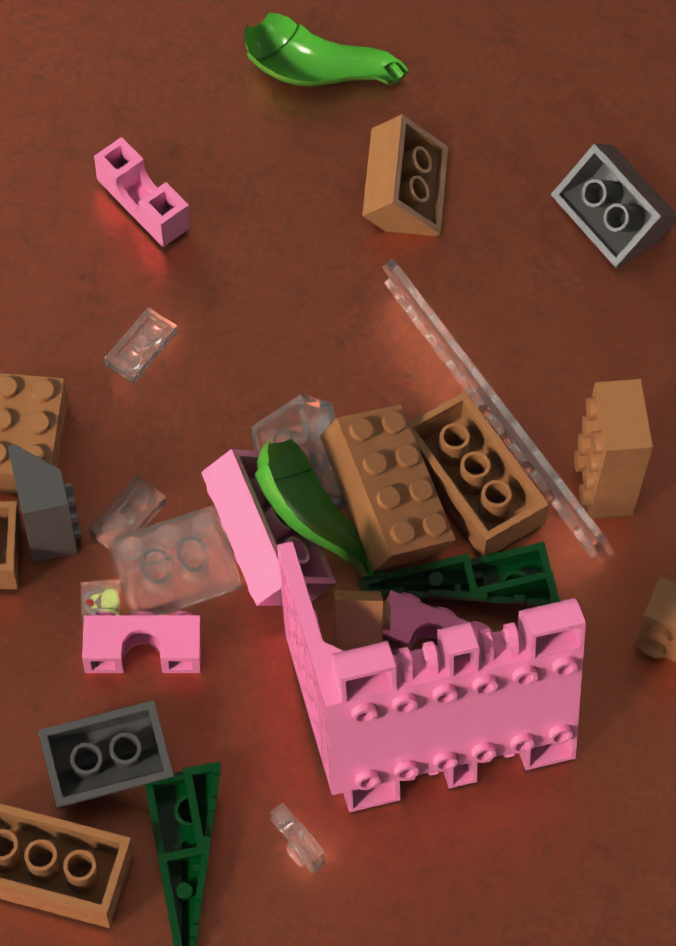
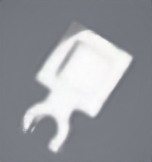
[270,803,325,874]

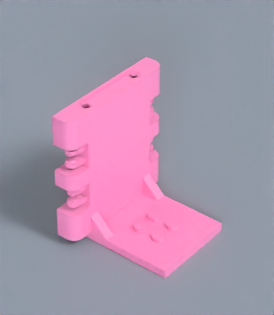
[277,541,586,812]

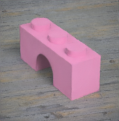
[94,137,190,247]
[382,590,493,654]
[82,611,201,673]

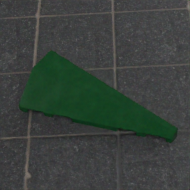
[358,542,560,606]
[145,761,221,946]

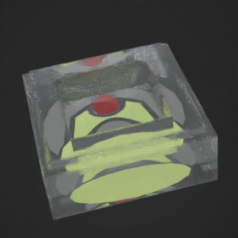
[80,579,121,622]

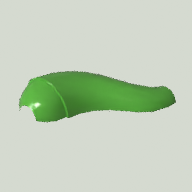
[244,13,409,87]
[255,438,385,578]

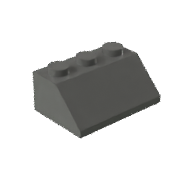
[550,143,676,268]
[8,445,82,563]
[38,700,174,809]

